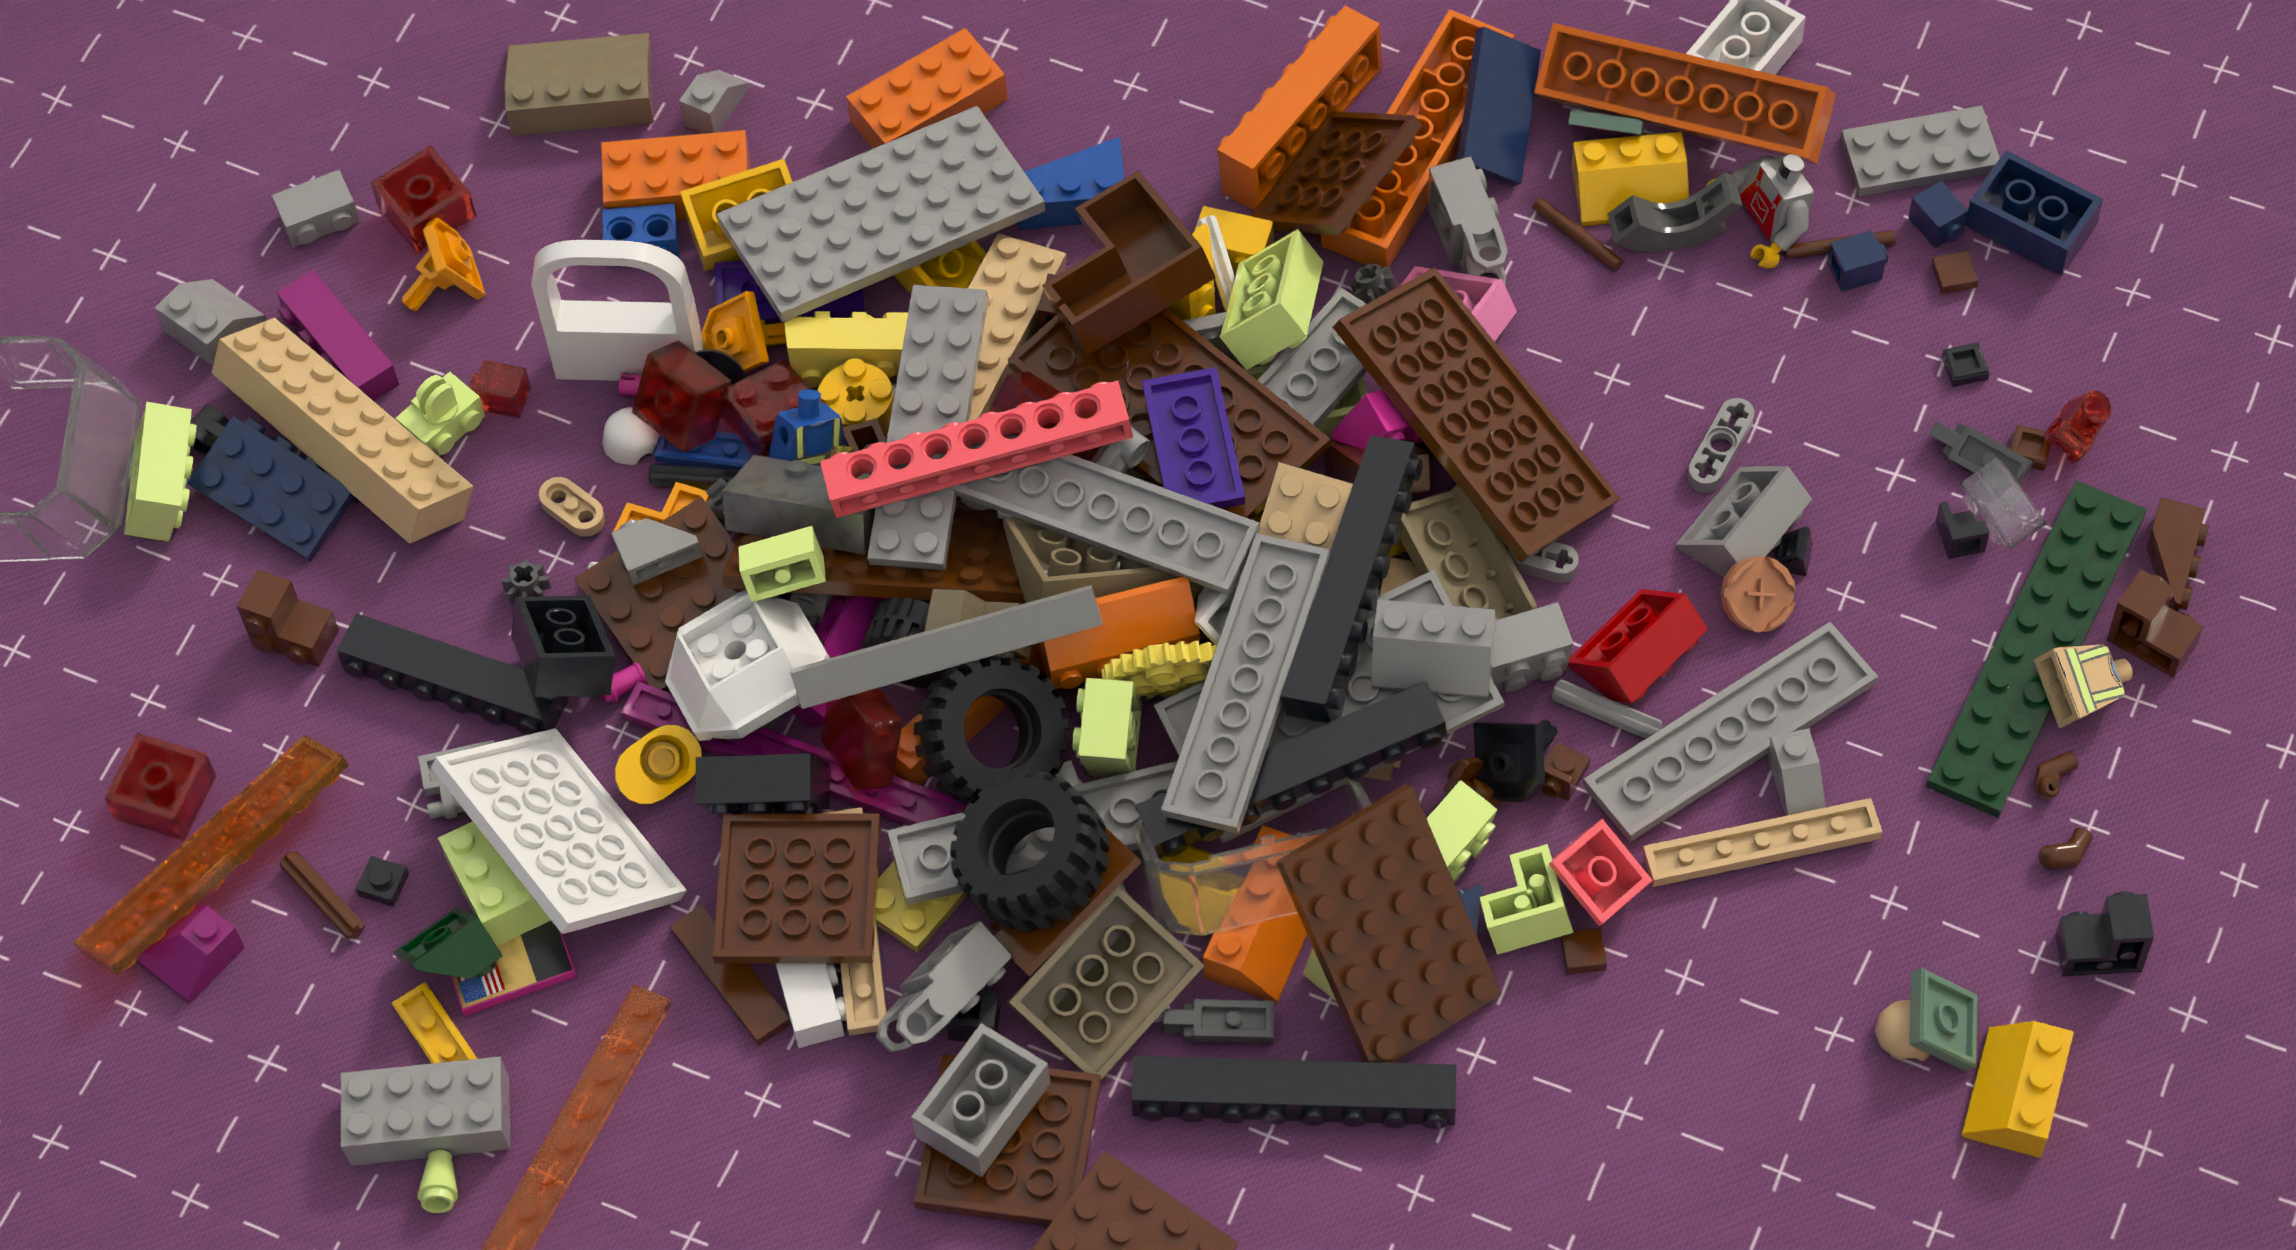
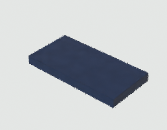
[1457,27,1541,186]

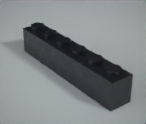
[336,613,568,735]

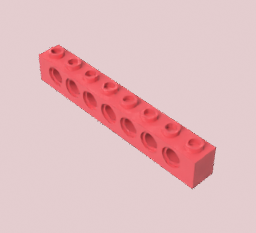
[820,380,1133,518]

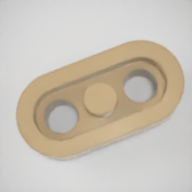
[539,477,605,537]

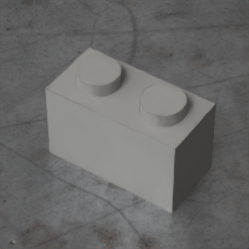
[272,169,360,248]

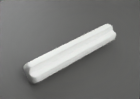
[1197,215,1235,312]

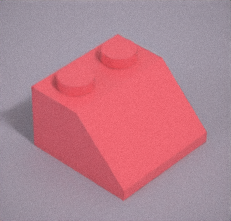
[1548,819,1652,926]

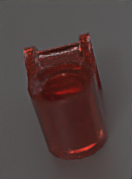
[2043,390,2111,464]

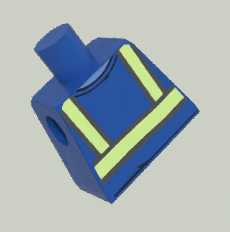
[769,389,847,466]

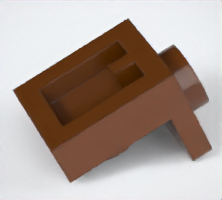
[1540,742,1591,801]
[1443,757,1503,815]

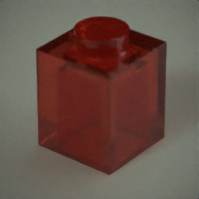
[470,360,531,418]

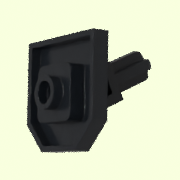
[1474,720,1558,802]

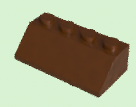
[989,828,1142,977]

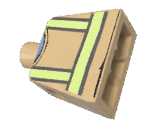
[2034,644,2132,729]

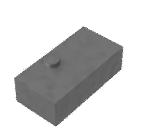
[723,455,876,555]

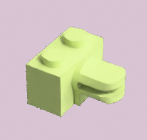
[395,372,485,456]

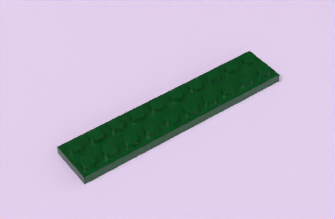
[1926,481,2147,818]

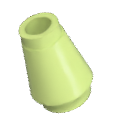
[417,1150,458,1213]

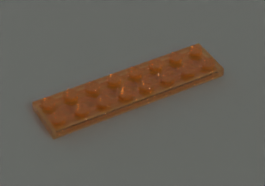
[73,735,349,976]

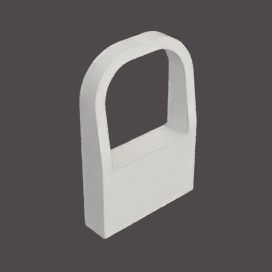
[531,240,705,382]

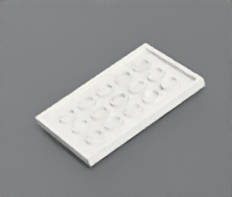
[431,728,687,934]

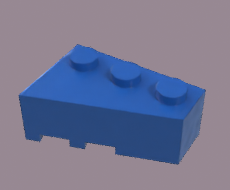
[1019,137,1124,230]

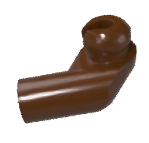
[2034,751,2078,799]
[2038,828,2093,870]

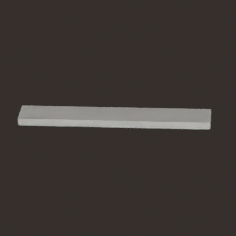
[790,585,1103,709]

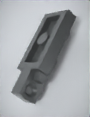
[1929,421,2034,495]
[1163,999,1274,1044]

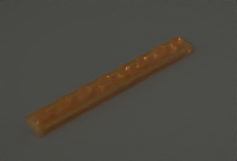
[482,984,671,1250]

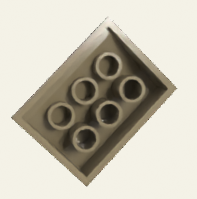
[505,33,654,136]
[1003,517,1178,603]
[1005,886,1205,1079]

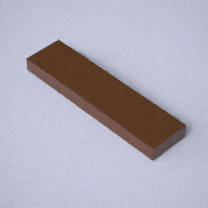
[669,905,791,1046]

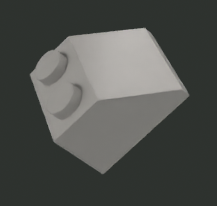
[155,279,266,366]

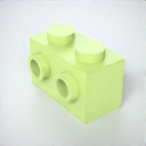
[738,526,826,602]

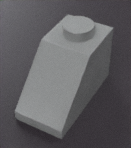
[679,70,750,134]
[611,518,703,585]
[1767,729,1826,816]

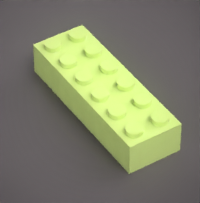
[1303,780,1497,1002]

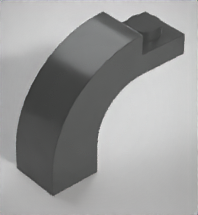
[1607,172,1742,252]

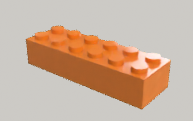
[1217,5,1383,211]

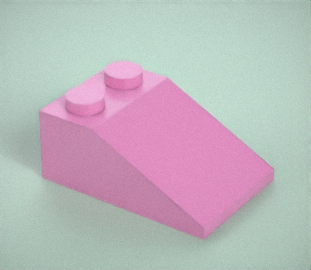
[1400,266,1517,342]

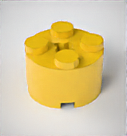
[818,358,894,438]

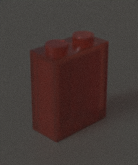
[821,688,903,790]

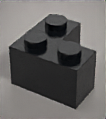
[2056,891,2154,977]

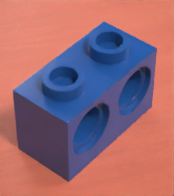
[602,203,680,259]

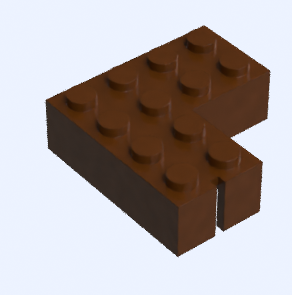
[1042,170,1216,356]

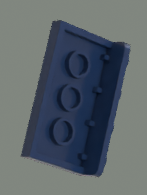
[187,416,359,561]

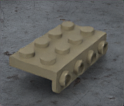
[1400,484,1537,620]

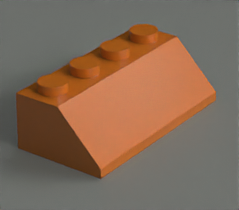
[1038,576,1200,690]
[1203,825,1308,1004]

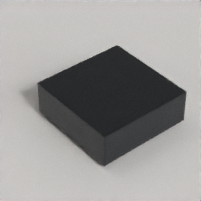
[1941,342,1990,387]

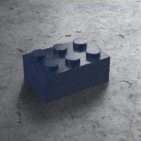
[1965,150,2103,275]

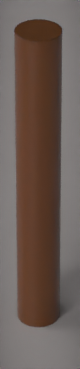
[1533,197,1623,272]
[1784,230,1895,259]

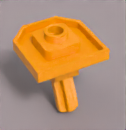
[402,218,486,312]
[701,291,787,373]

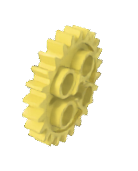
[1101,641,1217,699]

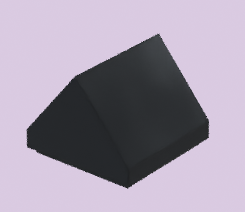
[1775,526,1813,576]

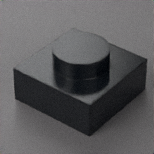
[355,856,409,907]

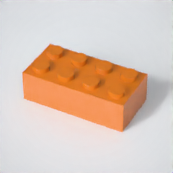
[846,28,1008,149]
[601,130,750,220]

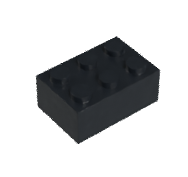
[511,595,615,699]
[696,753,830,819]

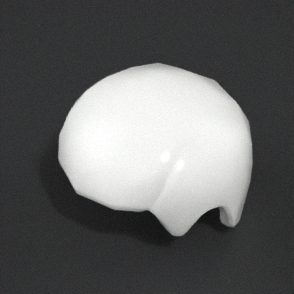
[602,407,661,465]

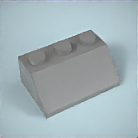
[1676,466,1812,577]
[1371,599,1496,699]

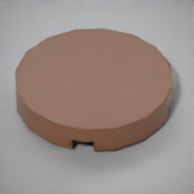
[1721,556,1796,633]

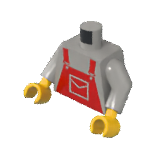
[1706,154,1814,269]

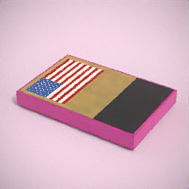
[450,921,577,1016]

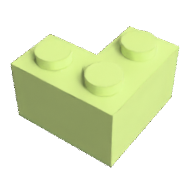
[1480,844,1574,955]

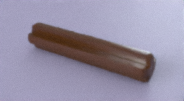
[280,851,365,939]

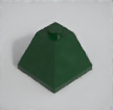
[393,907,503,979]

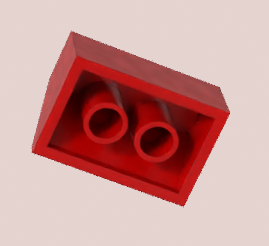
[1568,589,1708,703]

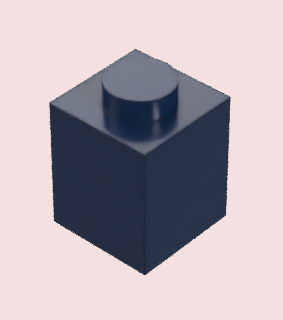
[1908,181,1968,248]
[1827,230,1888,292]

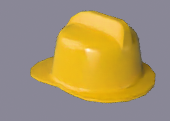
[615,725,701,804]

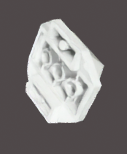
[665,589,830,741]

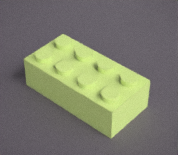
[1220,229,1323,370]

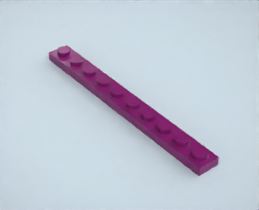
[621,681,969,825]

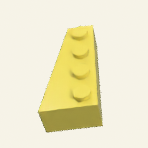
[784,311,908,388]

